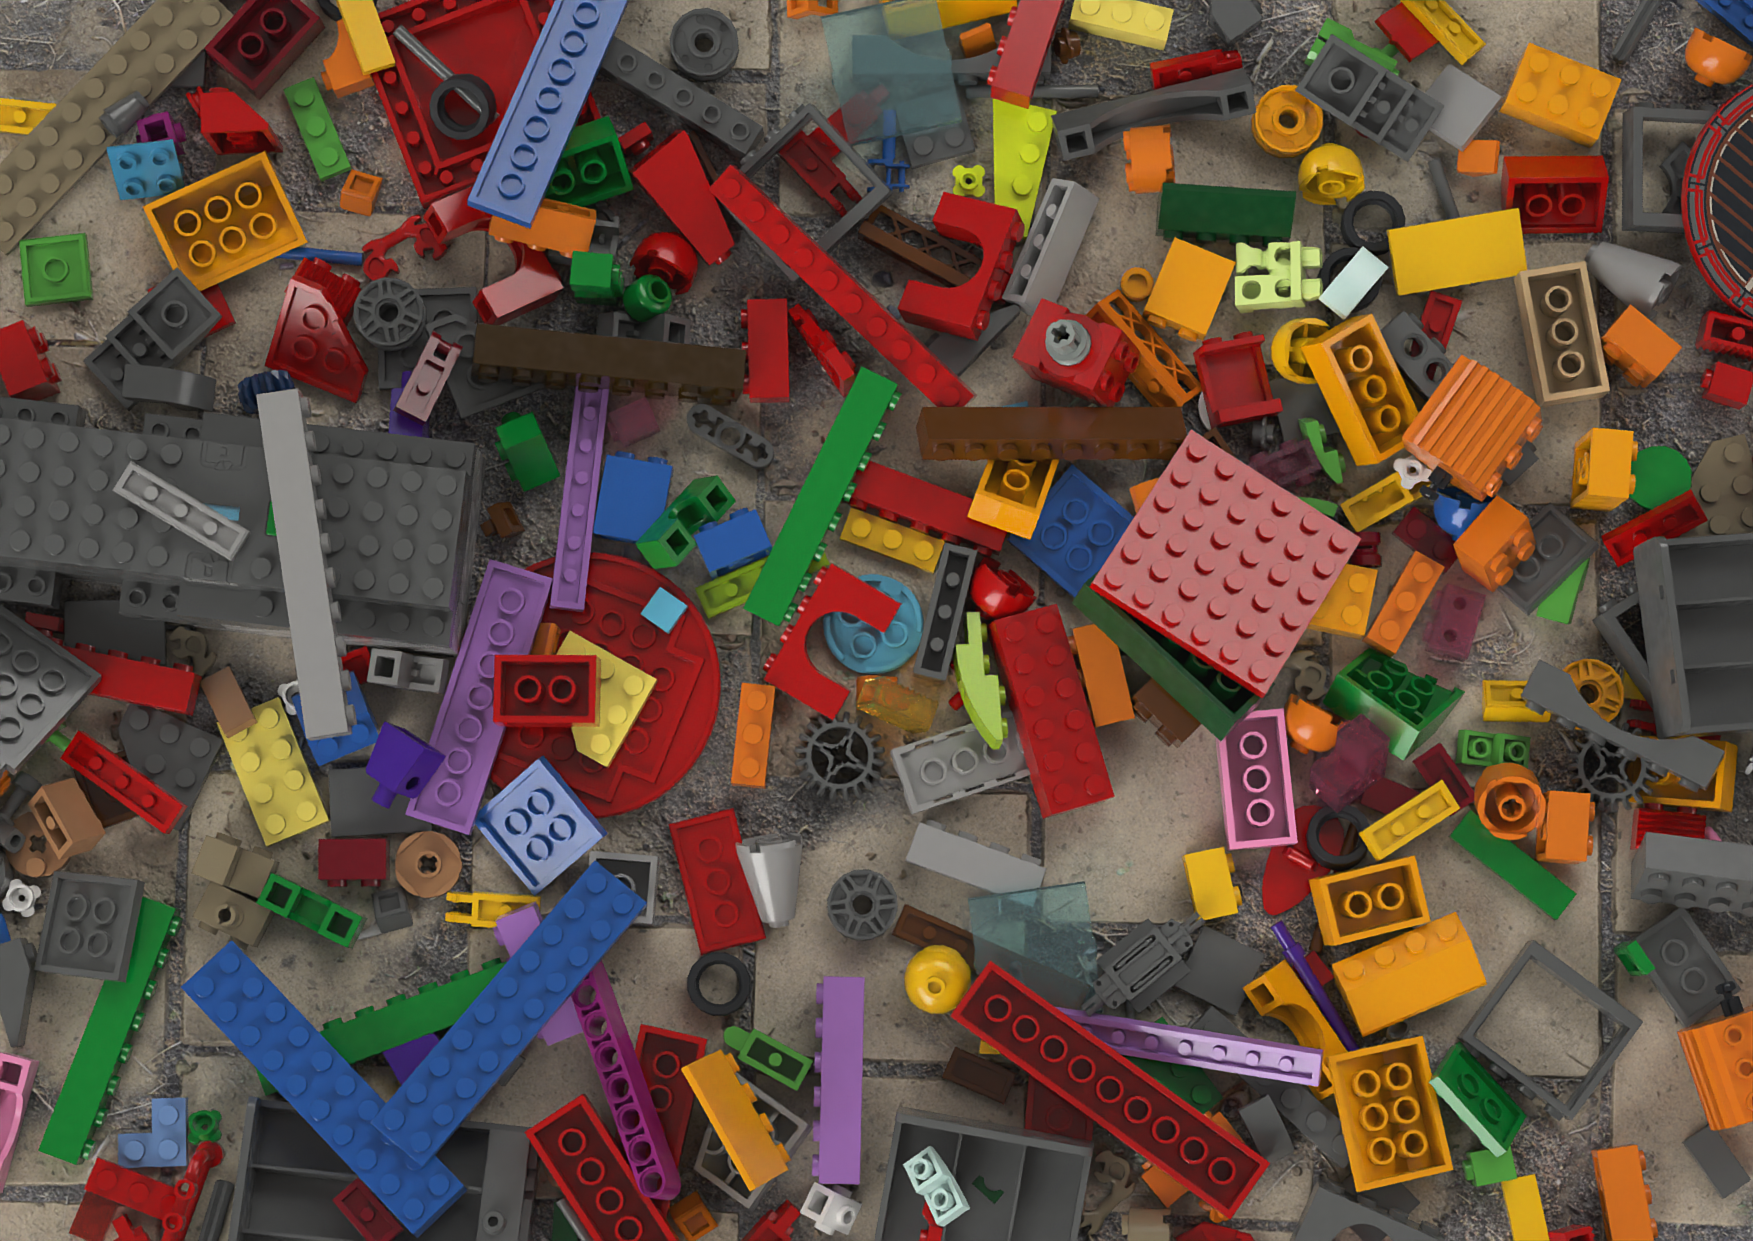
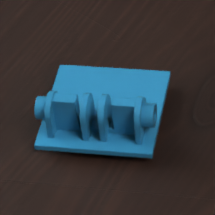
[107,139,185,200]

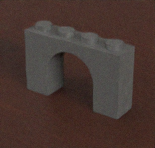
[1290,1179,1445,1241]

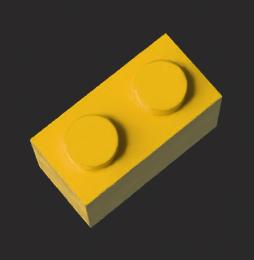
[1182,847,1242,921]

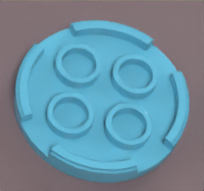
[823,574,923,675]

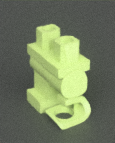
[1235,241,1323,313]

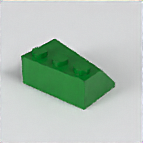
[1322,648,1465,761]

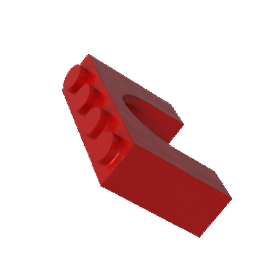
[423,186,564,325]
[897,192,1025,341]
[762,563,902,720]

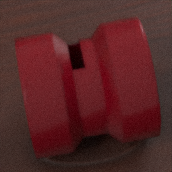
[1348,531,1382,568]

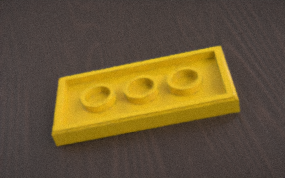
[1387,208,1527,296]

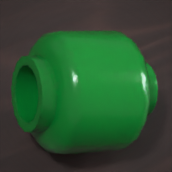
[623,274,672,322]

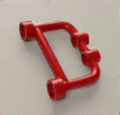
[161,1141,225,1241]

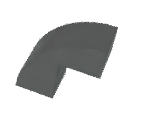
[596,311,691,344]
[122,364,216,412]
[1236,1094,1294,1165]

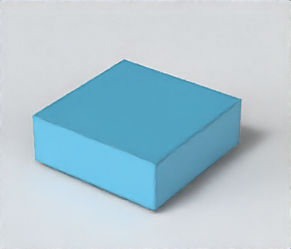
[641,587,688,634]

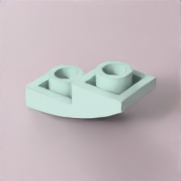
[1319,247,1388,320]
[903,1146,970,1227]

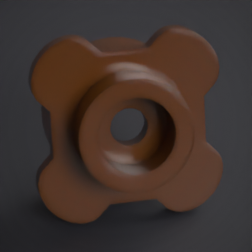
[1053,27,1081,64]

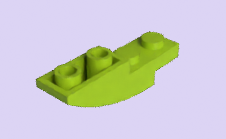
[952,612,1008,750]

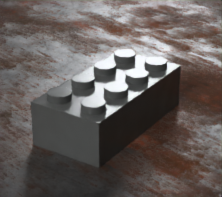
[1631,832,1753,917]

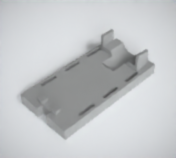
[890,710,1031,815]

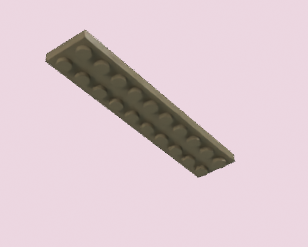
[0,0,234,256]

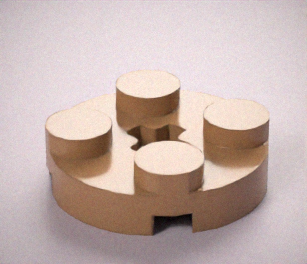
[5,812,72,878]
[395,831,463,899]

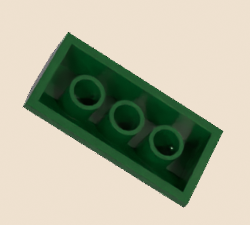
[1156,183,1296,248]

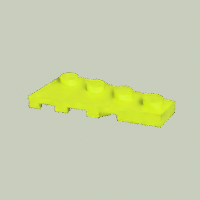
[992,99,1057,240]

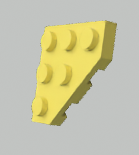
[556,631,658,768]

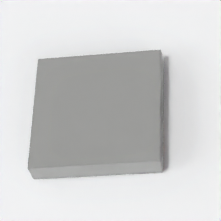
[1425,63,1503,152]

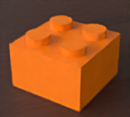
[1600,304,1682,388]
[1453,495,1536,593]
[1535,790,1595,865]

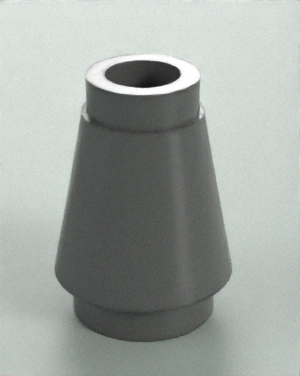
[99,90,150,138]

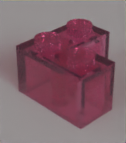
[1309,713,1390,813]

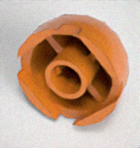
[1685,27,1753,88]
[1284,693,1350,755]

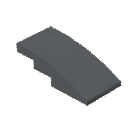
[1295,34,1444,162]
[83,267,222,411]

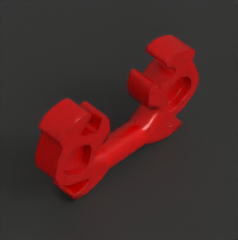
[362,215,448,281]

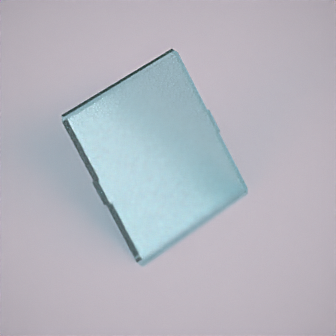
[821,0,962,146]
[968,881,1103,1013]

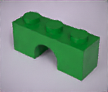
[570,251,625,306]
[635,475,736,569]
[256,873,368,949]

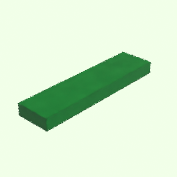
[1448,810,1577,921]

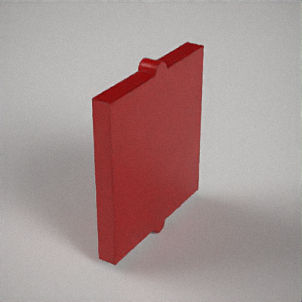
[1374,2,1439,63]

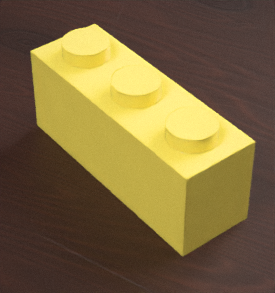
[1068,0,1174,51]

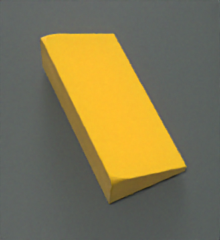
[1482,680,1551,722]

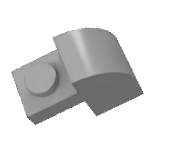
[367,648,450,694]

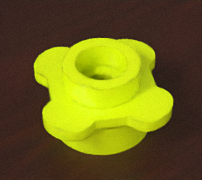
[952,165,985,198]

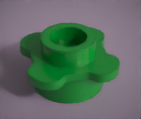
[188,1110,222,1145]

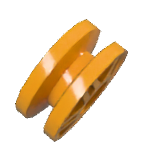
[1251,85,1323,158]
[1562,659,1624,731]

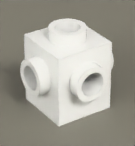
[800,1182,862,1235]

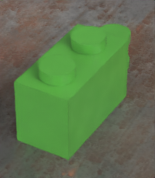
[723,1026,814,1091]

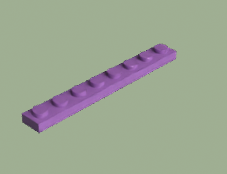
[550,386,609,612]
[1056,1007,1323,1087]

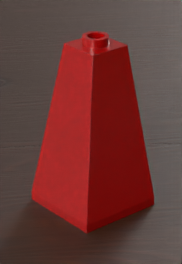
[628,129,735,266]

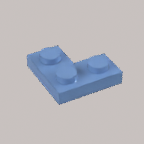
[118,1097,189,1168]

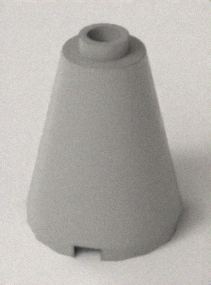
[1584,241,1682,321]
[735,833,803,928]

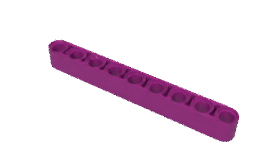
[571,959,681,1201]

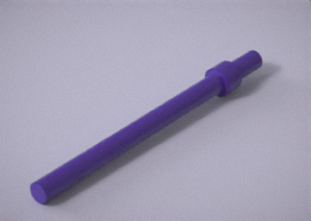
[1270,920,1360,1052]

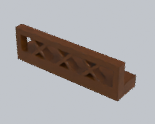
[858,205,983,288]

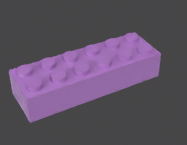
[812,976,865,1184]

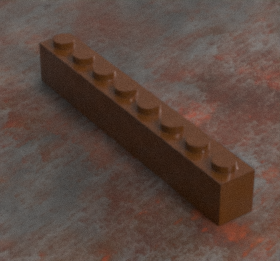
[916,407,1187,461]

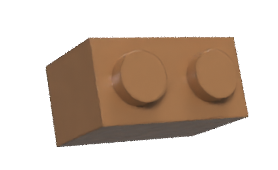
[28,778,106,860]

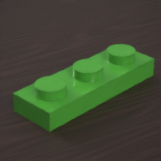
[283,77,352,182]

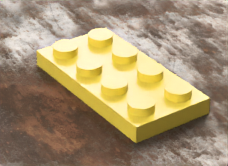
[217,697,330,847]

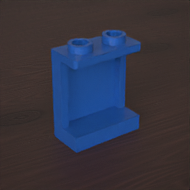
[593,451,674,544]

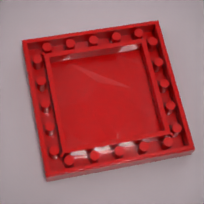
[371,0,601,209]

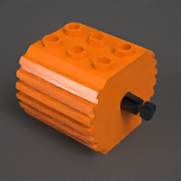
[1402,354,1543,502]
[1677,981,1753,1131]

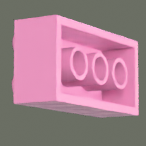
[1215,708,1298,851]

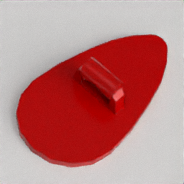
[1262,805,1345,915]

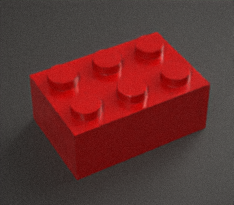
[493,655,601,727]

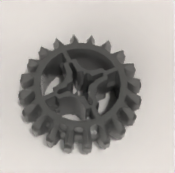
[795,711,885,802]
[1567,721,1659,813]

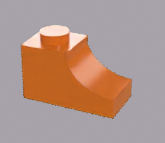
[320,19,375,99]

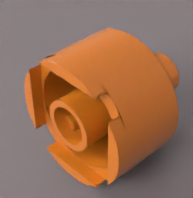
[1123,124,1175,194]
[1474,763,1546,840]

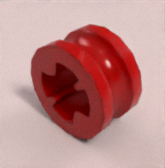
[185,86,204,119]

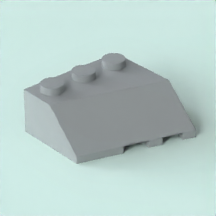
[694,1072,813,1211]

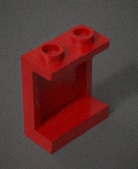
[1193,331,1283,429]

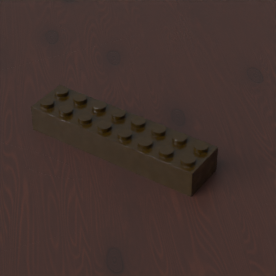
[471,323,746,406]

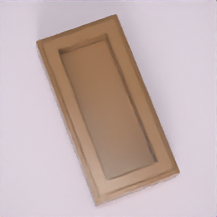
[200,666,258,738]

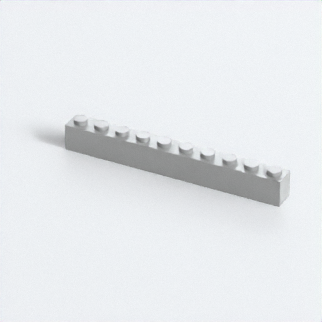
[256,388,357,741]

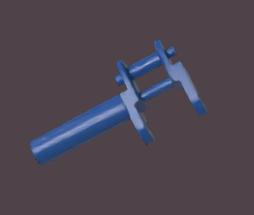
[867,110,910,193]

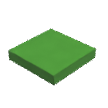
[19,233,93,307]

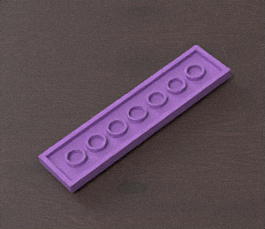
[405,559,553,836]

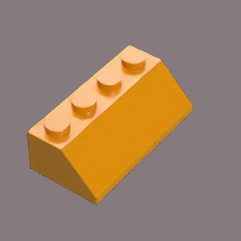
[1331,912,1487,1037]

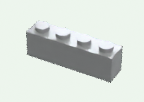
[1002,178,1100,316]
[905,819,1047,908]

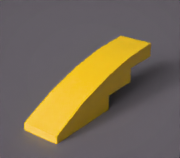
[1340,466,1433,532]

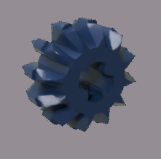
[237,370,295,414]

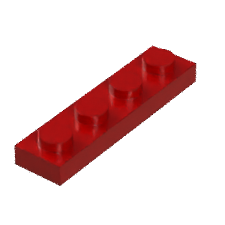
[60,730,188,834]

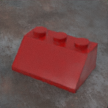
[200,87,283,155]
[1501,155,1609,234]

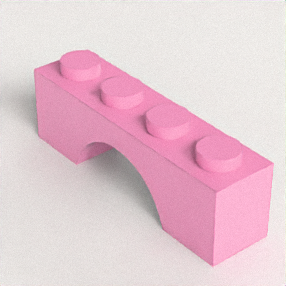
[0,1052,39,1193]

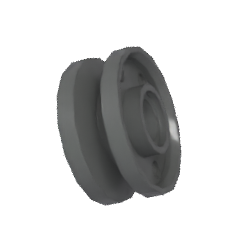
[669,8,739,82]
[354,278,427,351]
[827,869,898,941]

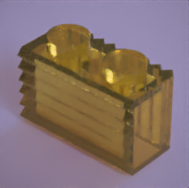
[856,676,939,734]

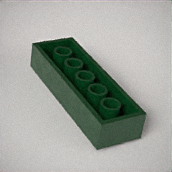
[1072,569,1275,741]

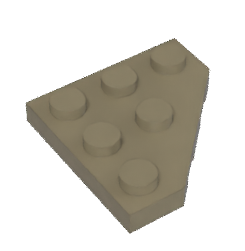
[1676,434,1753,538]

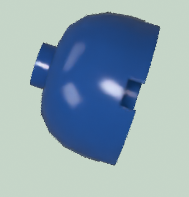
[1434,486,1496,541]

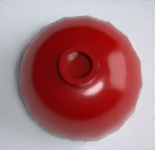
[630,232,698,295]
[969,557,1037,621]

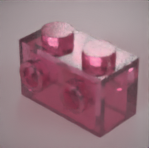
[1247,438,1322,488]
[1422,583,1486,662]

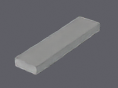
[113,461,251,562]

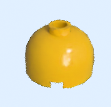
[1298,143,1365,205]
[1270,318,1330,384]
[904,945,971,1014]

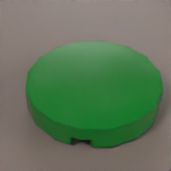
[1629,446,1692,511]

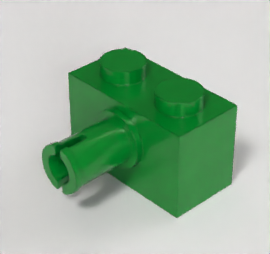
[495,412,560,492]

